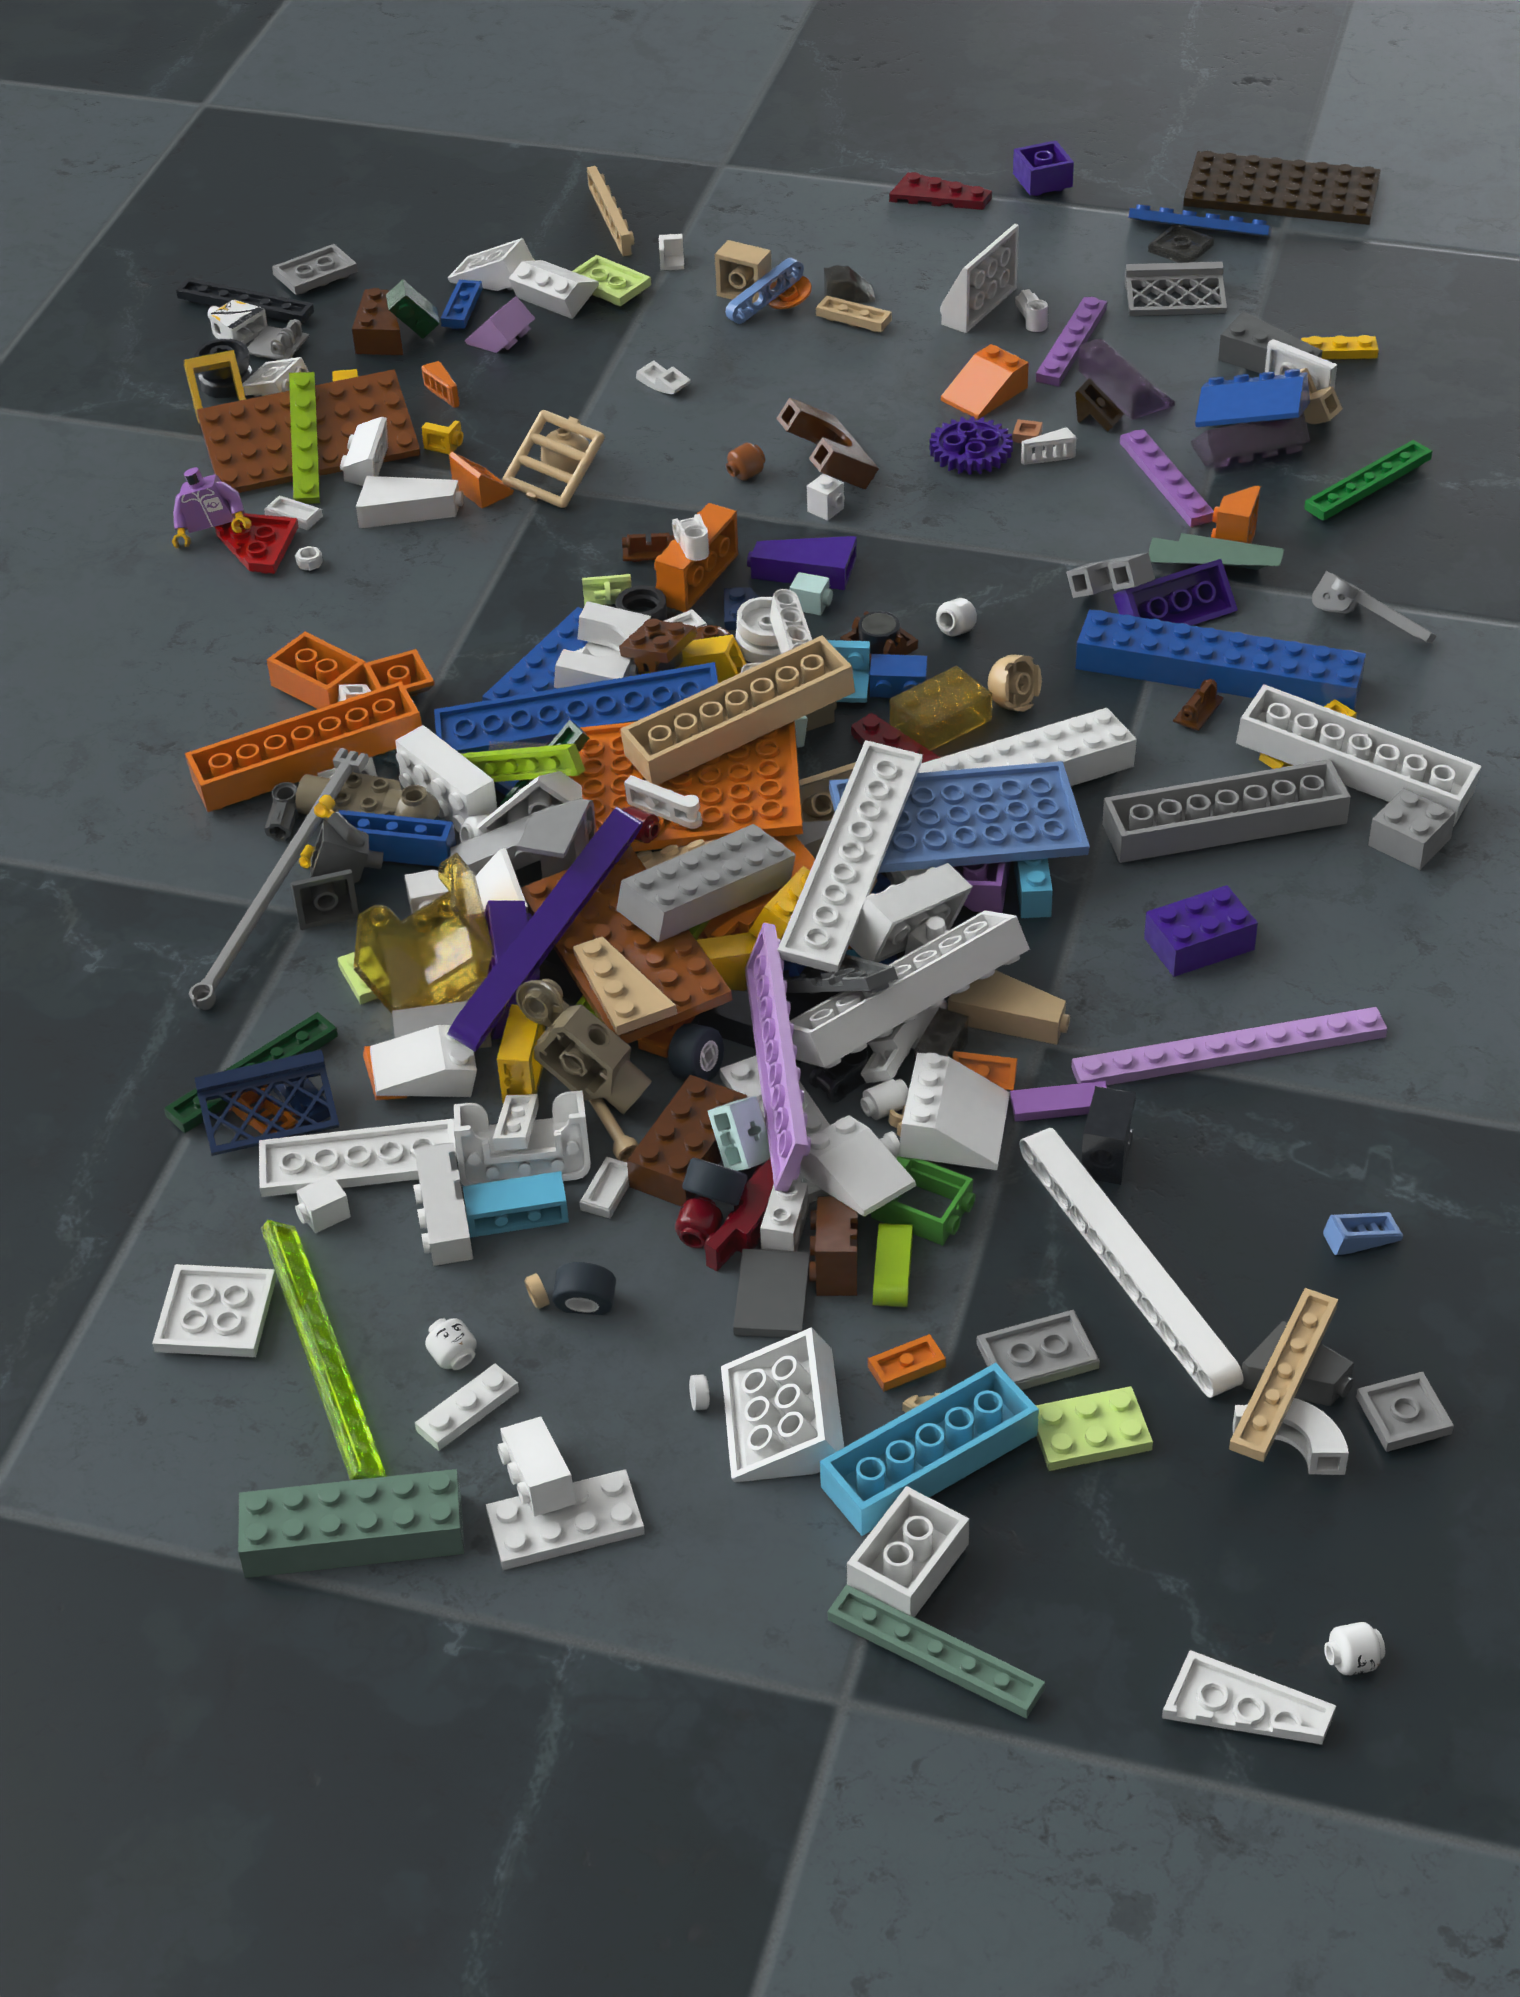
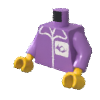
[172,467,251,548]

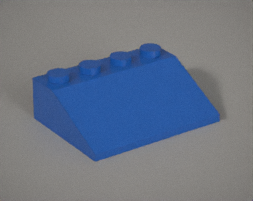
[1195,369,1310,427]

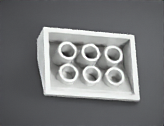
[940,224,1019,333]
[899,1053,1010,1170]
[721,1327,844,1482]

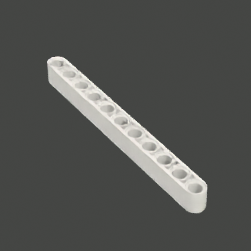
[1019,1128,1243,1398]

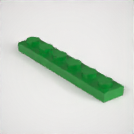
[1304,440,1432,521]

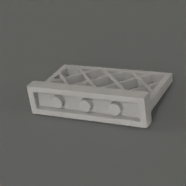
[1124,262,1227,316]

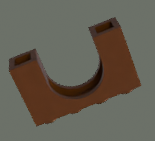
[776,397,879,490]

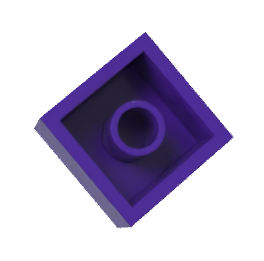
[1013,140,1074,196]

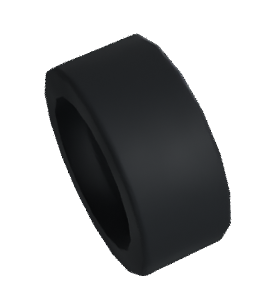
[616,585,667,621]

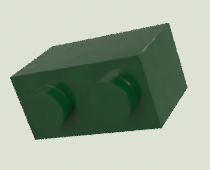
[386,279,440,339]

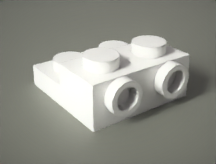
[242,357,309,397]

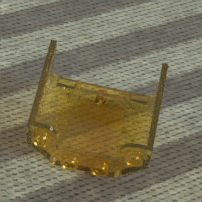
[354,853,493,1014]

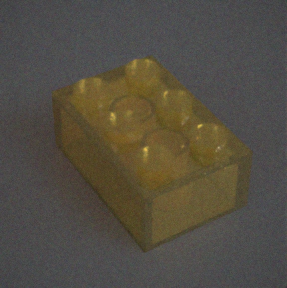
[890,665,992,751]

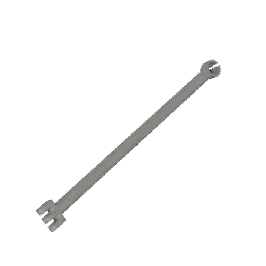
[189,748,369,1010]

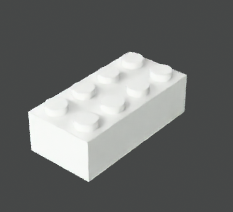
[395,725,497,832]
[849,863,973,962]

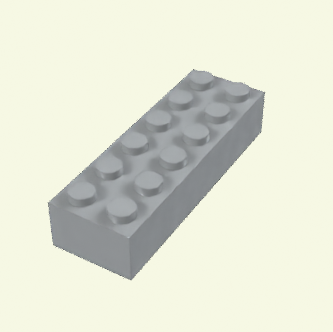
[616,824,796,942]

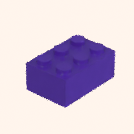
[1144,885,1258,977]

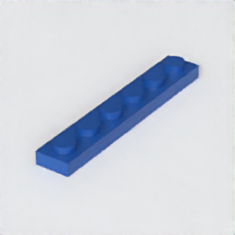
[1128,204,1272,237]

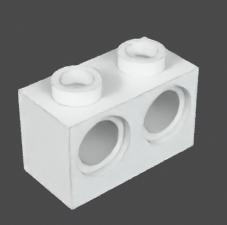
[760,1181,809,1251]

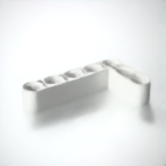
[741,589,812,673]

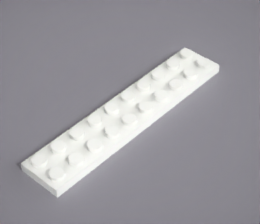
[777,740,923,972]

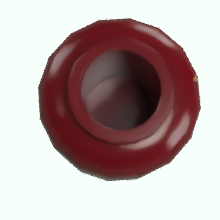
[675,1197,723,1248]

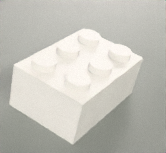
[847,1486,969,1617]

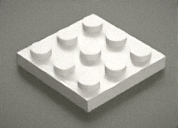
[152,1264,276,1357]

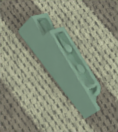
[1149,533,1284,570]

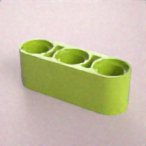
[873,1223,913,1307]

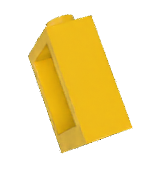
[184,350,246,424]
[497,1004,545,1103]

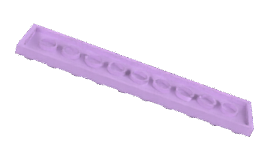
[745,923,811,1192]

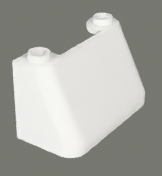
[454,1090,591,1186]

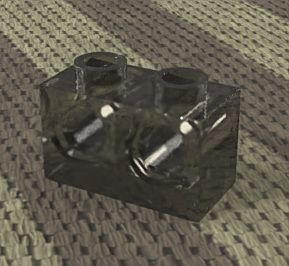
[914,1007,969,1065]

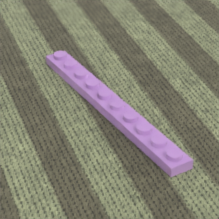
[1071,1007,1387,1085]

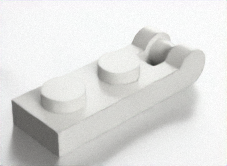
[624,775,702,829]

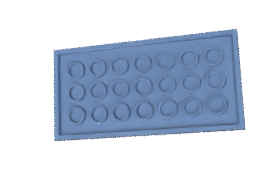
[829,761,1090,873]

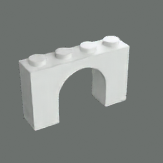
[554,601,651,689]

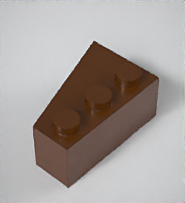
[352,288,403,355]
[809,1197,858,1296]

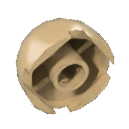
[541,428,590,474]
[988,655,1042,712]

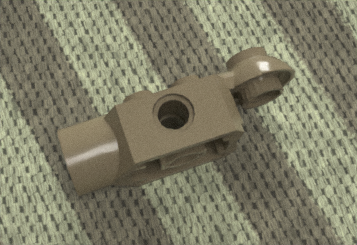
[295,772,440,821]
[516,979,652,1114]

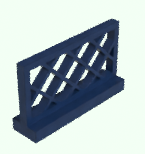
[194,1050,339,1156]

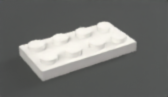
[486,1469,645,1570]

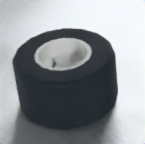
[668,1023,724,1081]
[682,1158,747,1206]
[552,1262,616,1315]

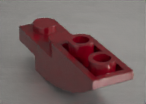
[704,1158,774,1271]

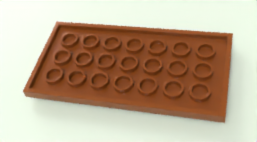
[197,369,420,493]
[521,846,733,1044]

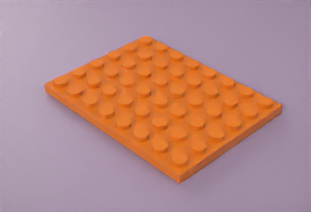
[568,721,803,852]

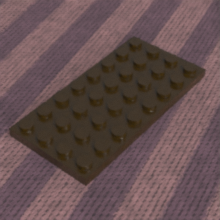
[1183,150,1381,225]

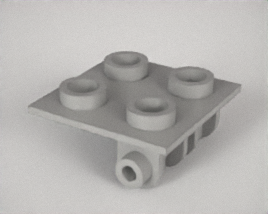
[247,319,309,360]

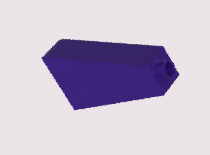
[747,536,857,590]

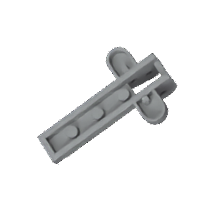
[1312,571,1437,644]

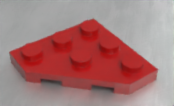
[214,513,299,574]

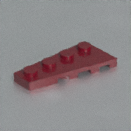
[851,713,941,763]

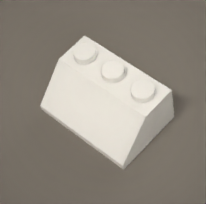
[508,260,599,319]
[478,771,582,833]
[471,848,528,923]

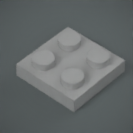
[1356,1371,1454,1452]

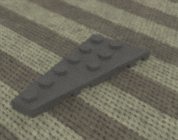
[746,954,898,995]

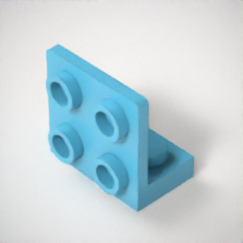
[827,640,870,703]

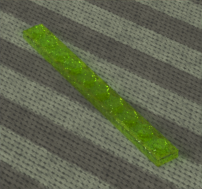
[261,1219,386,1480]

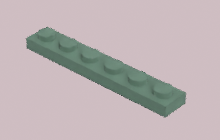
[827,1584,1045,1719]

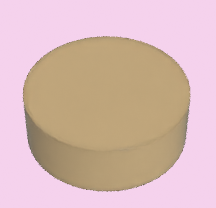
[524,1273,550,1309]

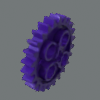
[929,416,1013,475]

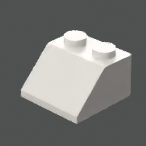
[340,417,388,486]

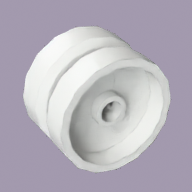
[735,597,781,663]

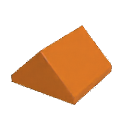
[449,452,515,509]

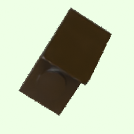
[1075,377,1124,432]

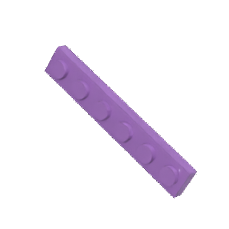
[1036,297,1107,386]
[1120,429,1214,527]

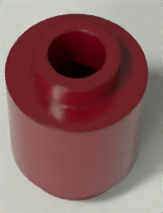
[621,807,660,843]

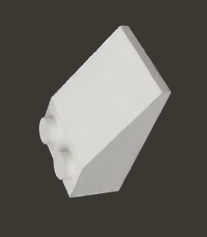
[448,238,535,291]
[370,1025,477,1097]
[800,1115,916,1217]

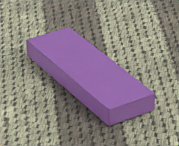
[1010,1081,1107,1122]

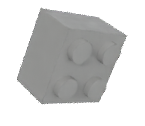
[1368,788,1456,870]

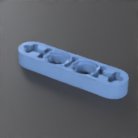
[725,258,804,324]

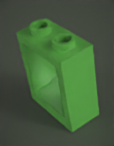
[871,1156,976,1246]

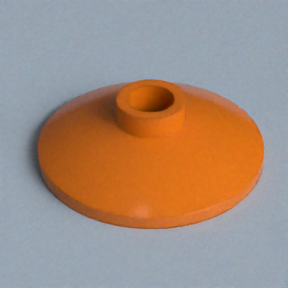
[768,276,812,309]

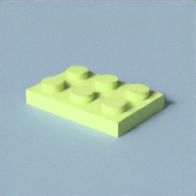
[572,255,651,306]
[1035,1386,1153,1471]

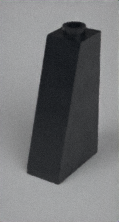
[696,990,826,1063]

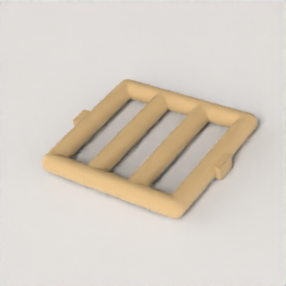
[502,410,605,508]

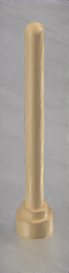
[589,1098,639,1162]

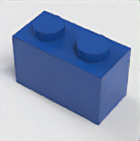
[869,654,927,699]

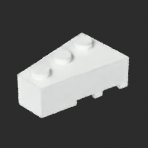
[413,1142,473,1266]

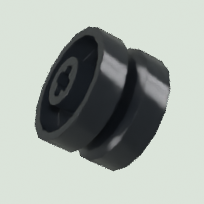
[194,339,253,398]

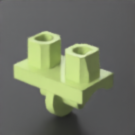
[582,574,632,606]

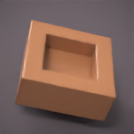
[1012,419,1043,444]

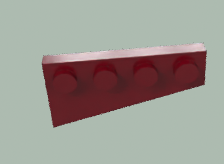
[889,172,992,210]

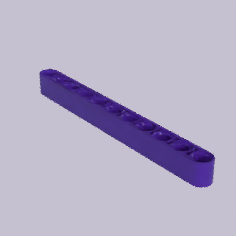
[447,807,643,1052]

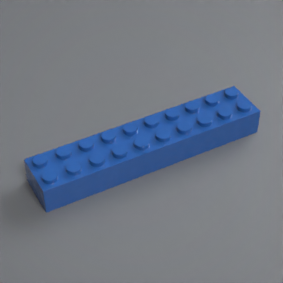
[1076,609,1366,710]

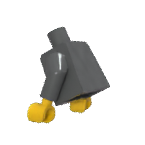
[299,794,383,883]

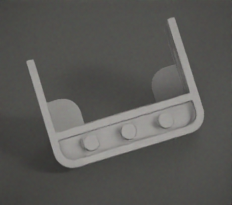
[517,798,596,879]

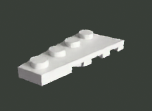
[1162,1650,1336,1744]

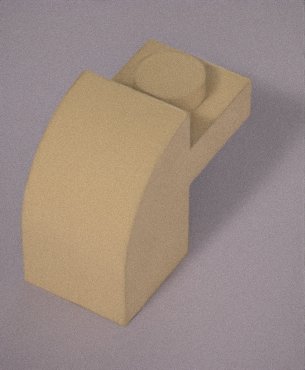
[1298,368,1342,424]

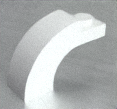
[1232,1398,1349,1475]

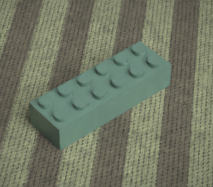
[238,1469,464,1578]

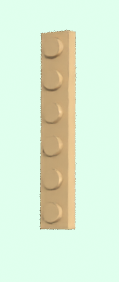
[587,166,634,256]
[1229,1288,1338,1462]

